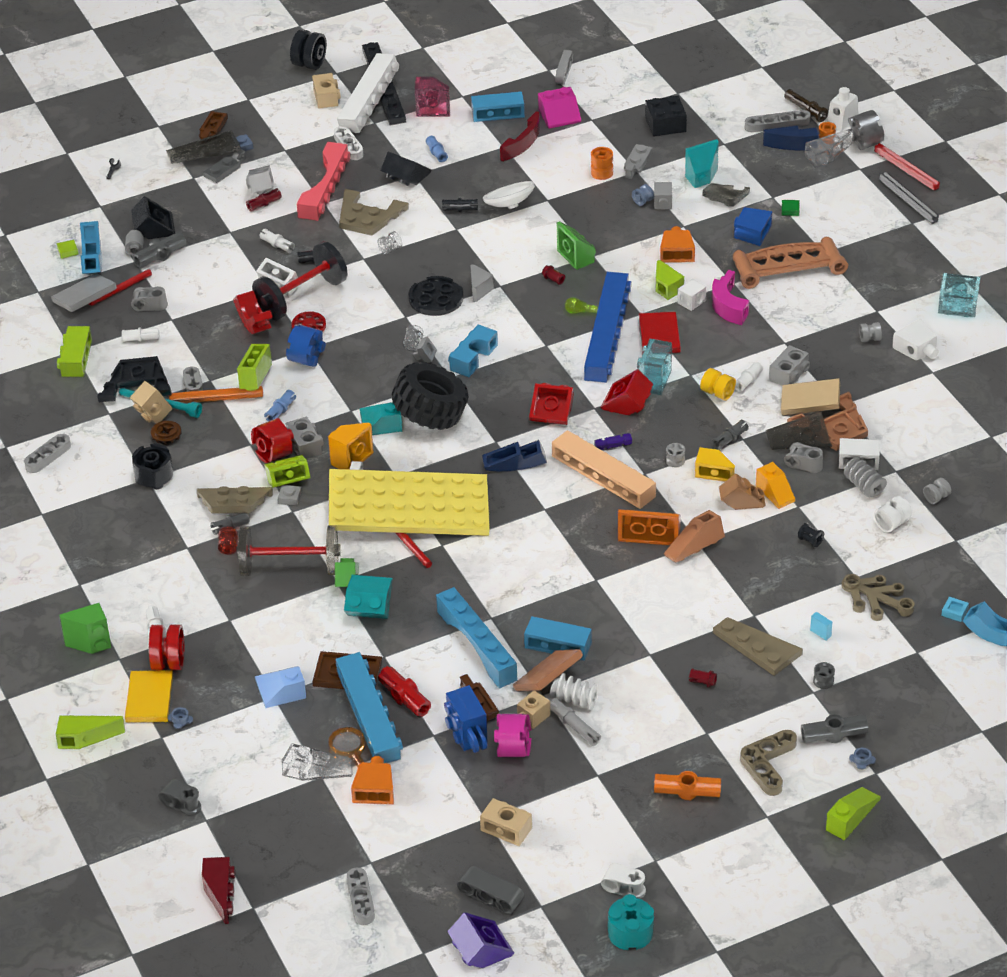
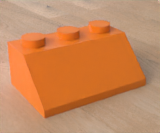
[618,509,681,545]

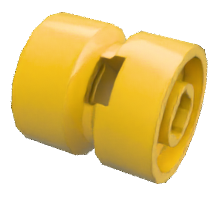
[700,368,736,401]

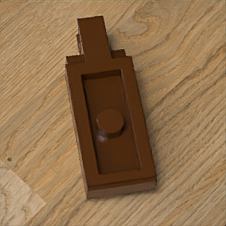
[199,111,228,146]
[460,674,499,721]

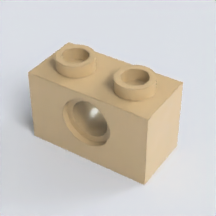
[312,73,341,109]
[130,381,173,424]
[480,798,532,846]

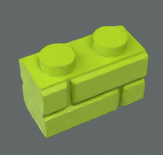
[265,455,310,488]

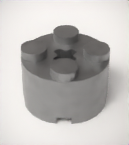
[848,110,884,150]

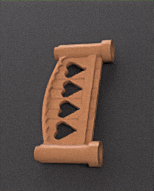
[733,236,848,289]

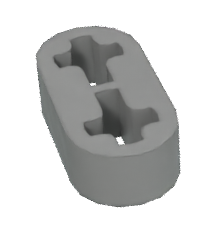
[183,367,203,392]

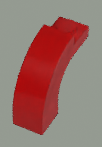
[233,290,272,334]

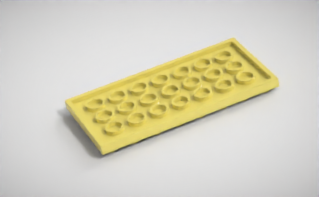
[329,469,490,536]

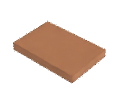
[513,649,583,691]

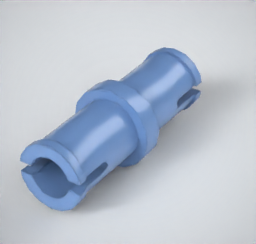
[426,135,448,162]
[264,390,296,421]

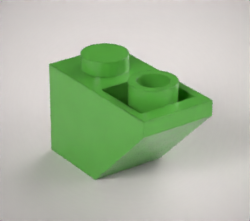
[335,558,359,587]

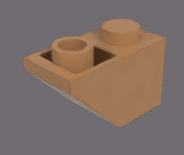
[719,474,766,510]

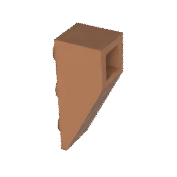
[664,510,725,563]

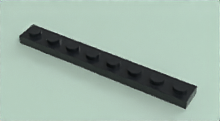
[362,42,406,125]

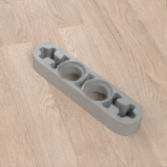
[745,110,811,132]

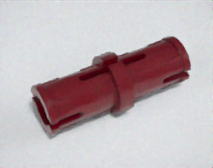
[246,188,282,212]

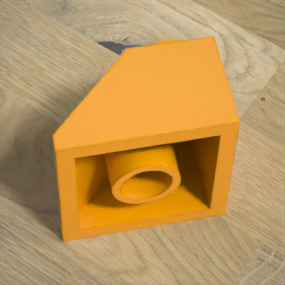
[328,423,374,470]

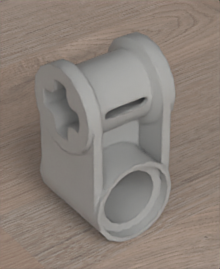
[131,286,168,311]
[784,443,823,473]

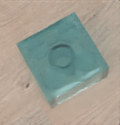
[938,273,980,317]
[637,339,672,395]

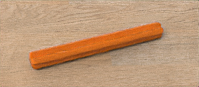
[169,386,263,403]

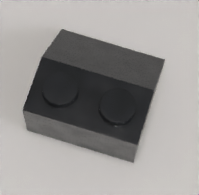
[380,151,432,186]
[131,196,175,239]

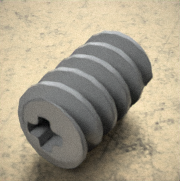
[844,457,887,497]

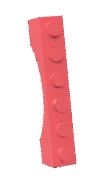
[297,142,350,221]

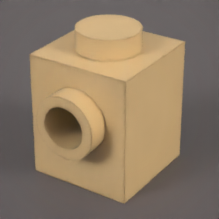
[517,690,550,729]

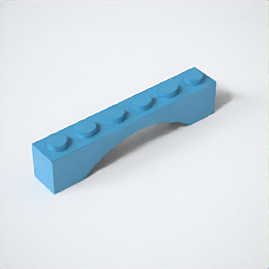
[436,587,518,689]

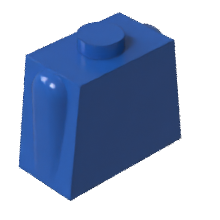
[734,207,772,246]

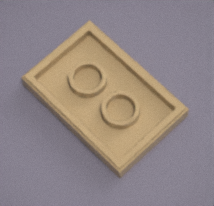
[781,378,840,415]

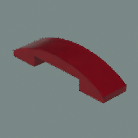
[500,111,540,162]

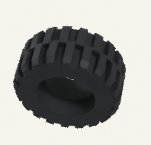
[391,362,469,430]

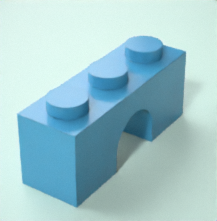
[448,324,498,377]

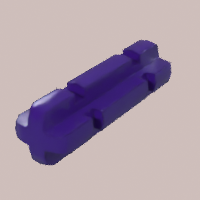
[594,433,632,450]

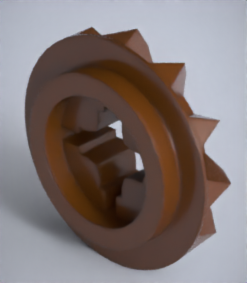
[151,421,182,444]

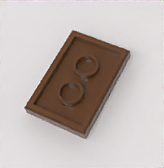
[312,651,382,689]

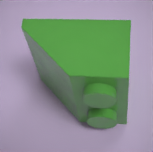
[556,221,596,270]
[59,603,111,654]

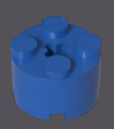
[286,325,326,367]

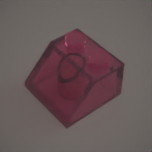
[415,77,451,117]

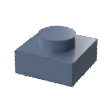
[230,134,253,151]

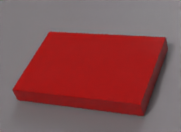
[639,312,681,354]

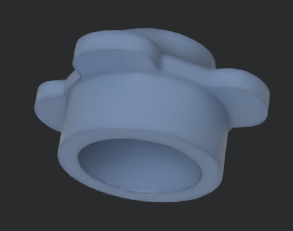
[168,707,193,729]
[849,747,876,770]

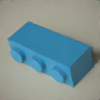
[471,92,525,122]
[524,616,592,661]

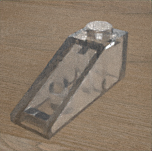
[805,129,853,168]

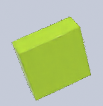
[56,239,79,258]

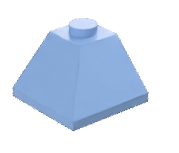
[255,666,306,708]

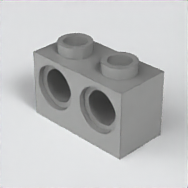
[769,345,810,386]
[285,416,324,459]

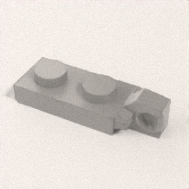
[624,144,652,179]

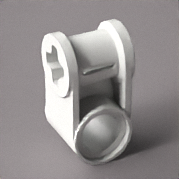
[601,863,646,899]

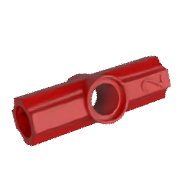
[378,666,431,717]

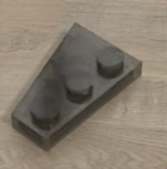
[766,411,832,450]

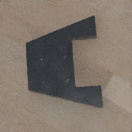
[97,356,172,403]

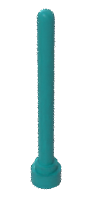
[119,388,203,418]

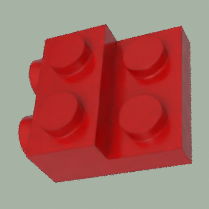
[529,383,574,425]

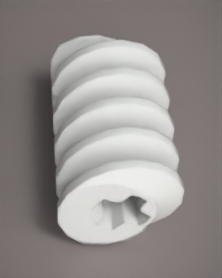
[550,673,597,711]

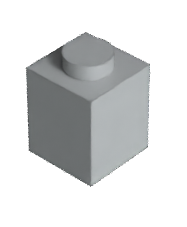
[654,182,672,209]

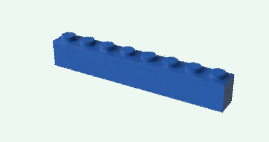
[584,271,632,383]

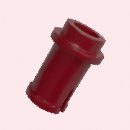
[542,265,566,285]
[689,668,717,687]

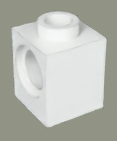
[678,278,706,311]

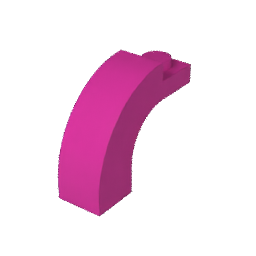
[712,270,749,325]

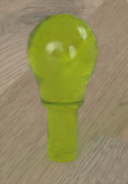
[564,297,598,314]

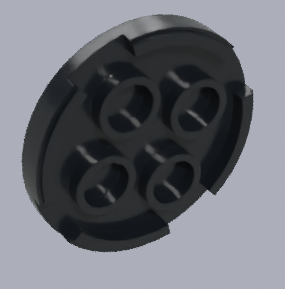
[408,276,464,316]

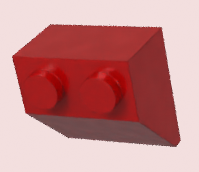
[600,369,653,416]

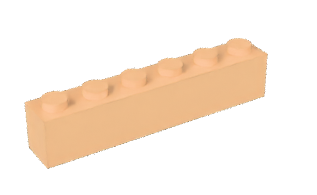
[552,430,656,509]

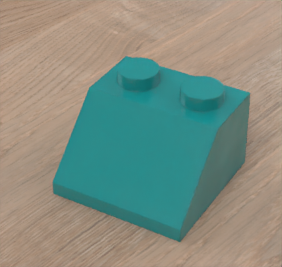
[344,575,393,619]

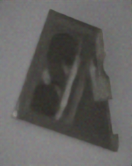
[702,183,750,207]

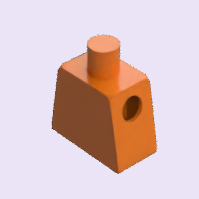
[660,226,695,263]
[351,756,394,804]

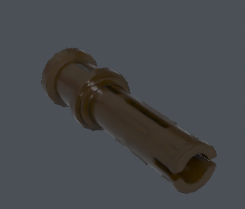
[784,89,829,122]

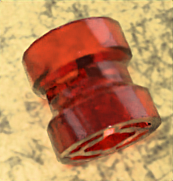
[218,527,238,555]

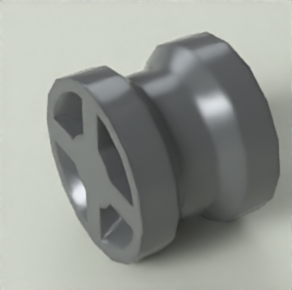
[813,662,835,689]

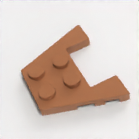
[787,392,868,451]

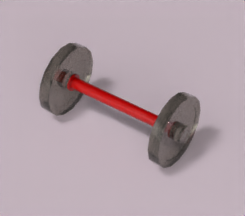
[237,525,341,576]

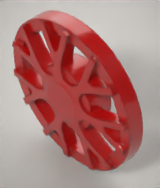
[291,311,326,332]

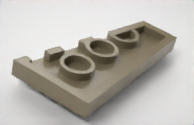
[713,617,803,676]

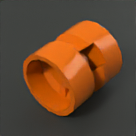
[591,147,613,180]

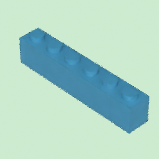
[336,652,403,763]

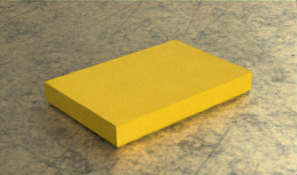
[125,670,173,722]

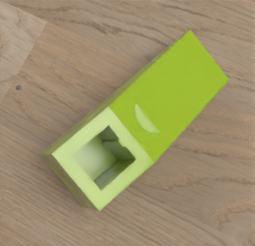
[55,715,125,749]

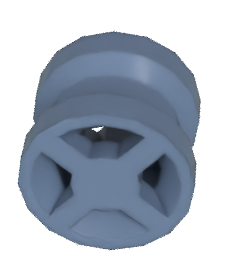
[632,184,654,206]

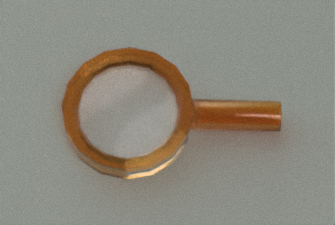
[328,727,365,767]

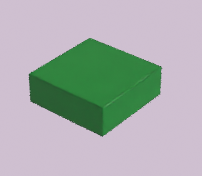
[781,200,800,216]

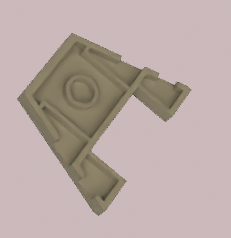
[339,189,409,236]

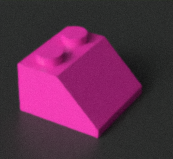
[538,87,581,129]

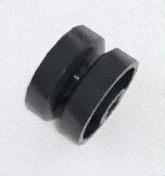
[290,29,327,70]

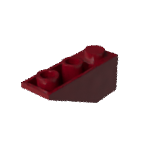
[202,857,235,924]

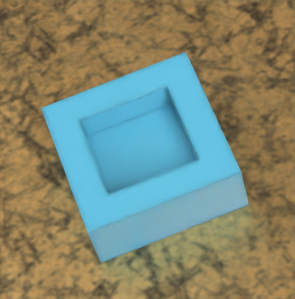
[941,597,969,622]
[810,612,833,640]

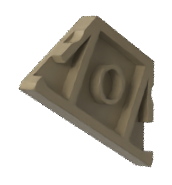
[197,486,273,514]

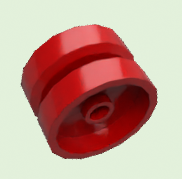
[149,624,185,670]

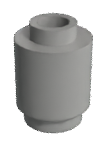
[125,230,144,256]

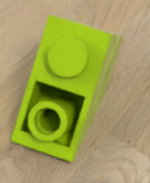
[656,260,685,300]

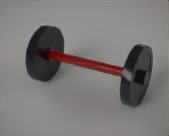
[252,241,348,321]

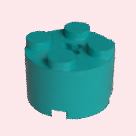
[608,894,654,950]

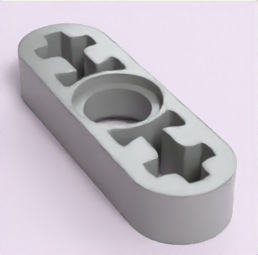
[555,50,573,85]
[24,434,71,473]
[347,868,375,925]

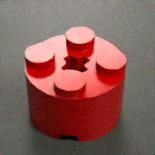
[251,418,294,463]

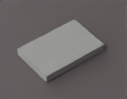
[51,273,117,312]

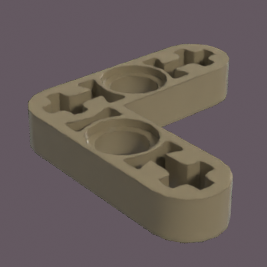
[740,730,797,796]

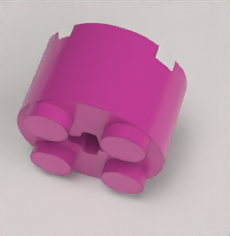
[494,714,532,757]

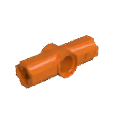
[654,771,721,800]

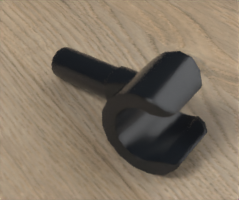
[106,158,121,179]

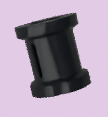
[798,523,825,547]

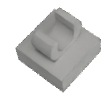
[413,336,437,363]

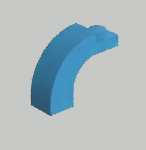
[80,221,102,274]
[962,601,1007,646]

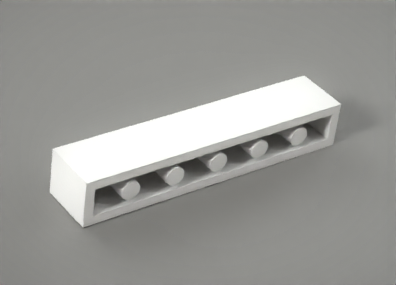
[337,53,399,133]

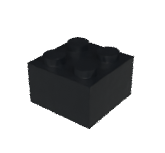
[645,95,687,137]

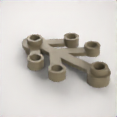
[841,574,915,621]

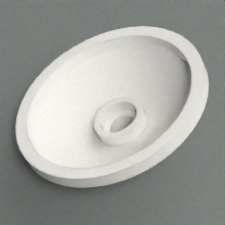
[483,181,535,209]

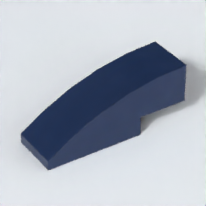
[763,126,819,151]
[482,440,547,471]

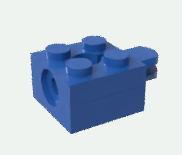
[444,685,488,753]

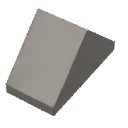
[470,265,494,302]

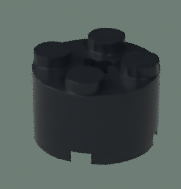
[132,444,173,490]

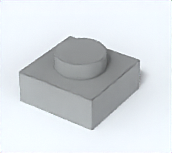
[278,485,302,506]

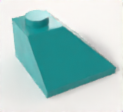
[685,139,719,188]
[359,402,403,435]

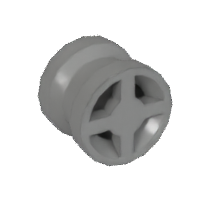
[666,443,685,467]

